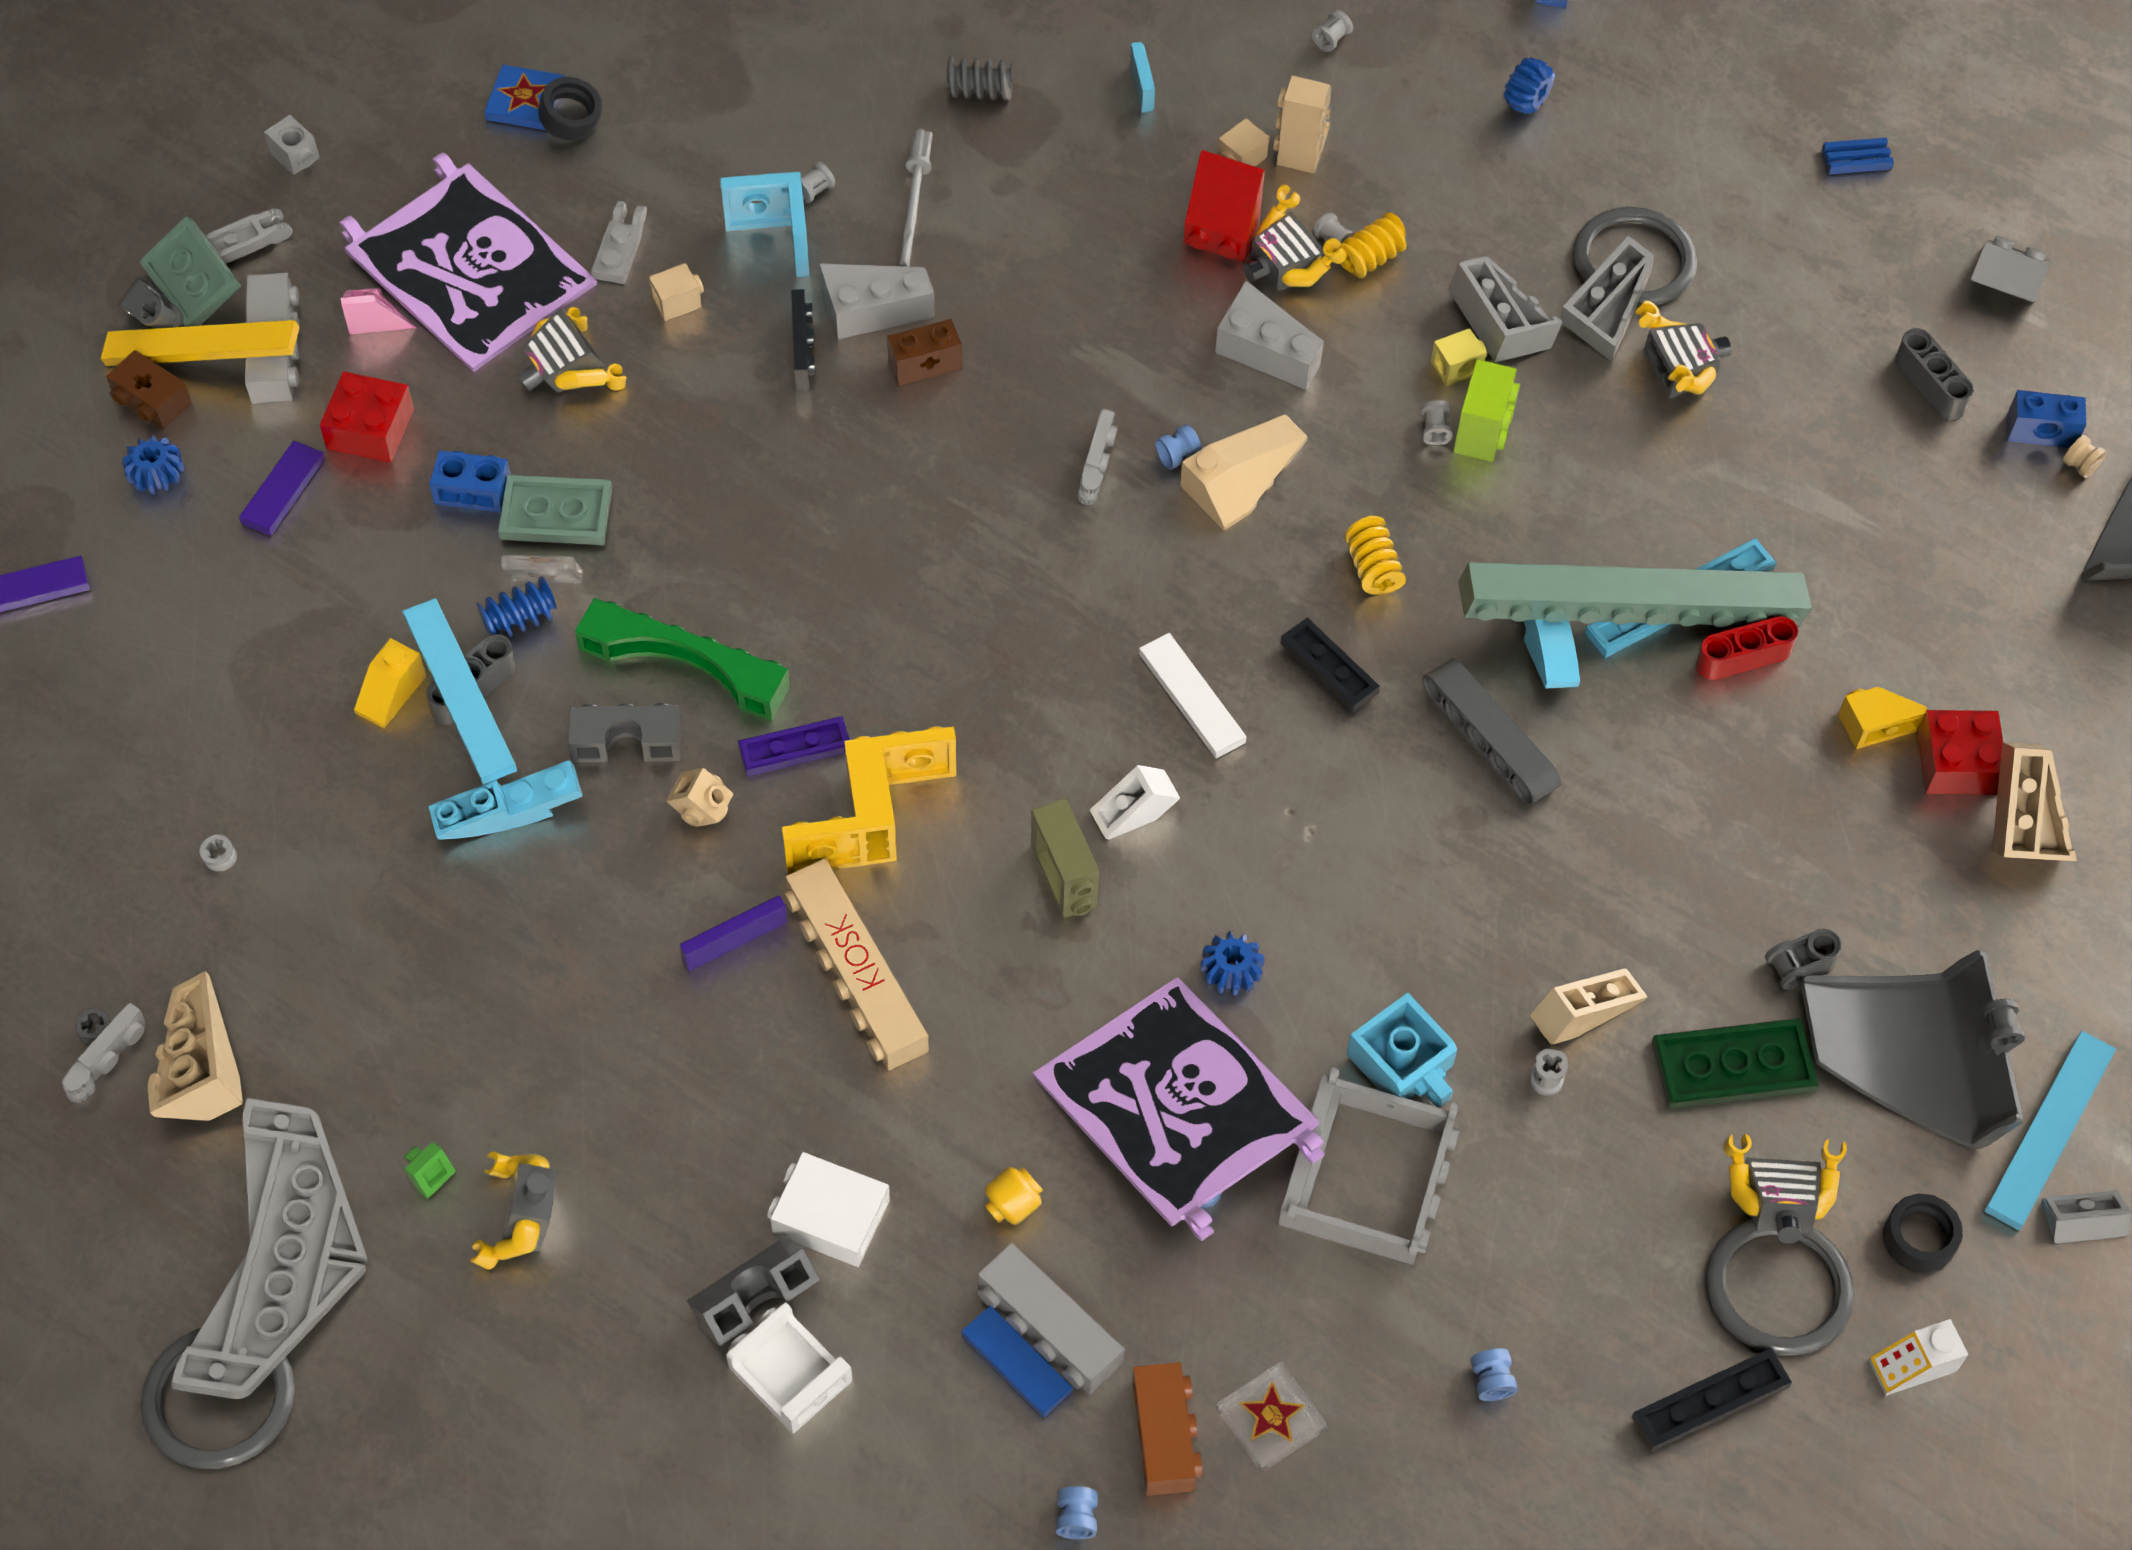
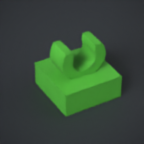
[404,1142,456,1198]

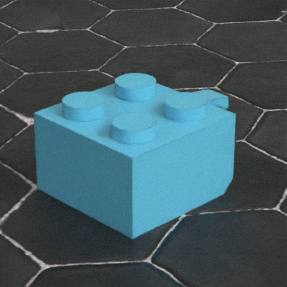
[1346,992,1458,1108]

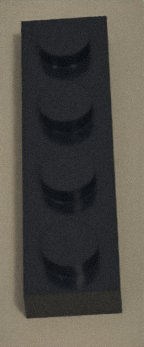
[1631,1348,1792,1452]

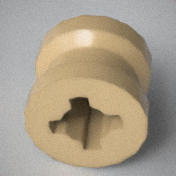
[2063,435,2107,479]

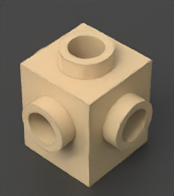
[666,768,734,827]

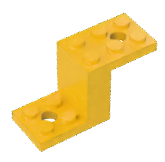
[782,726,957,876]

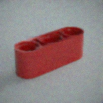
[1695,616,1799,680]

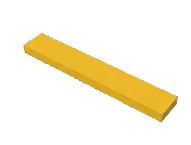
[101,320,299,366]

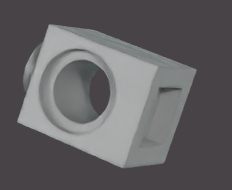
[264,115,320,175]

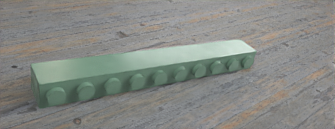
[1458,562,1812,627]

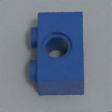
[2007,390,2087,448]

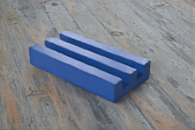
[1822,137,1894,175]

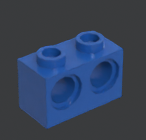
[429,450,510,513]

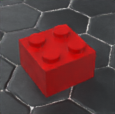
[320,371,414,463]
[1917,710,2003,795]

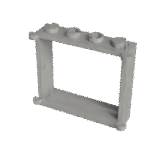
[1278,1067,1460,1265]

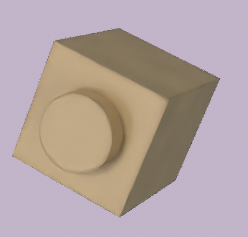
[1217,118,1269,166]
[649,263,704,321]

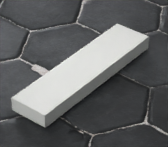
[1139,633,1247,759]

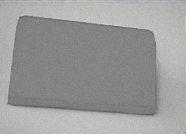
[2042,1191,2132,1244]

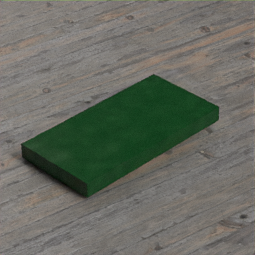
[1652,1018,1819,1109]

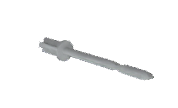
[899,129,933,267]

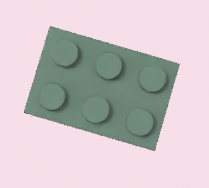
[139,216,241,327]
[498,475,612,545]

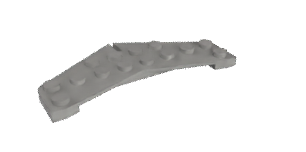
[171,1098,367,1399]

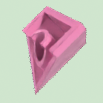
[341,287,416,335]

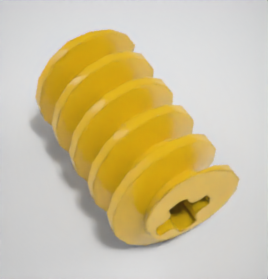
[1335,212,1407,278]
[1345,516,1406,595]

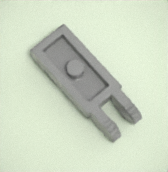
[591,201,647,284]
[205,208,293,264]
[1077,409,1118,506]
[62,1003,147,1104]

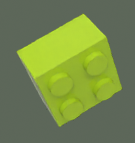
[1453,359,1520,462]

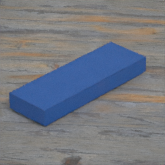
[961,1306,1073,1419]

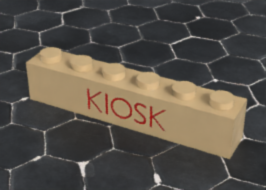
[783,858,929,1071]

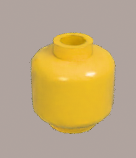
[984,1167,1043,1225]

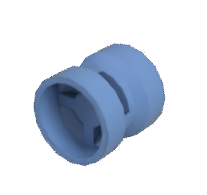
[1155,424,1202,470]
[1471,1348,1518,1401]
[1056,1486,1098,1539]

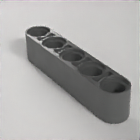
[1422,658,1561,805]

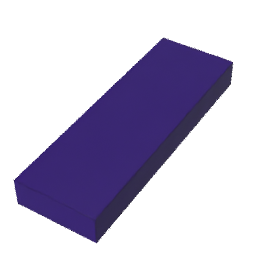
[239,440,325,536]
[0,555,90,612]
[738,716,850,777]
[680,895,788,972]

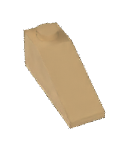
[1530,968,1648,1045]

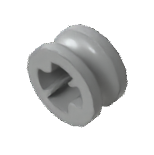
[199,834,237,871]

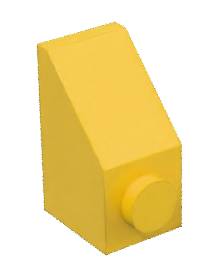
[354,638,426,729]
[1838,687,1928,749]

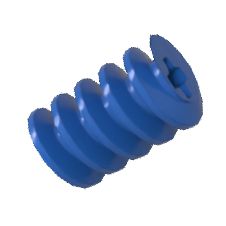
[476,576,557,637]

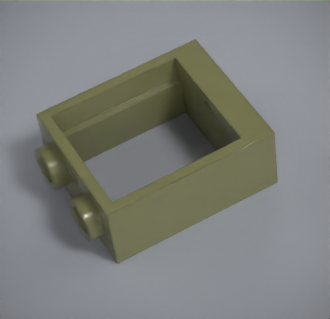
[1031,798,1099,918]

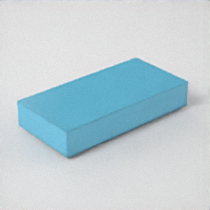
[1130,42,1155,113]

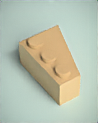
[1273,76,1330,174]
[1992,742,2077,861]

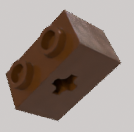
[887,319,962,386]
[106,350,192,430]

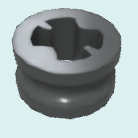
[75,1008,111,1046]

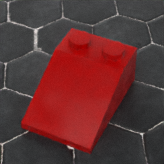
[1183,150,1265,263]

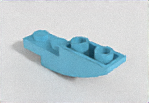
[1523,620,1580,689]
[428,760,583,840]

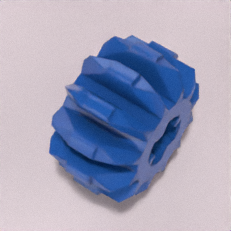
[1504,57,1555,114]
[122,435,184,495]
[1200,931,1265,997]

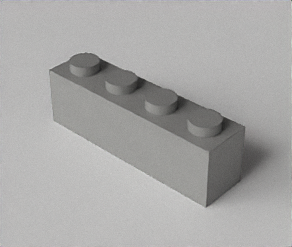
[245,273,299,404]
[978,1243,1125,1395]

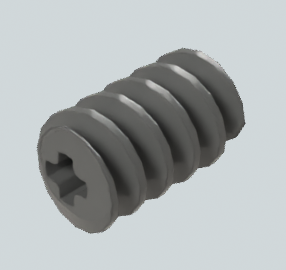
[947,56,1013,101]

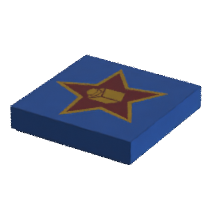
[484,65,564,130]

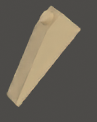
[1180,414,1307,531]
[148,971,243,1121]

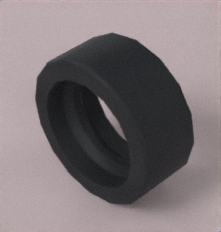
[538,77,603,141]
[1883,1193,1963,1273]

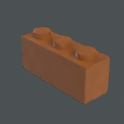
[1132,1362,1203,1496]

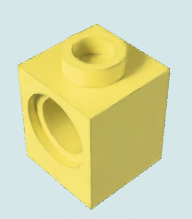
[1431,328,1487,386]

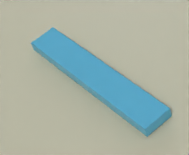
[1585,538,1777,658]
[402,598,517,785]
[1984,1031,2116,1231]

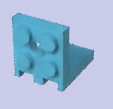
[721,172,810,277]

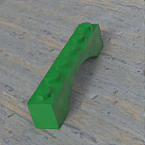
[575,598,790,721]

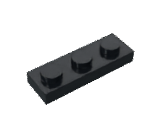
[791,289,816,391]
[1280,617,1380,713]

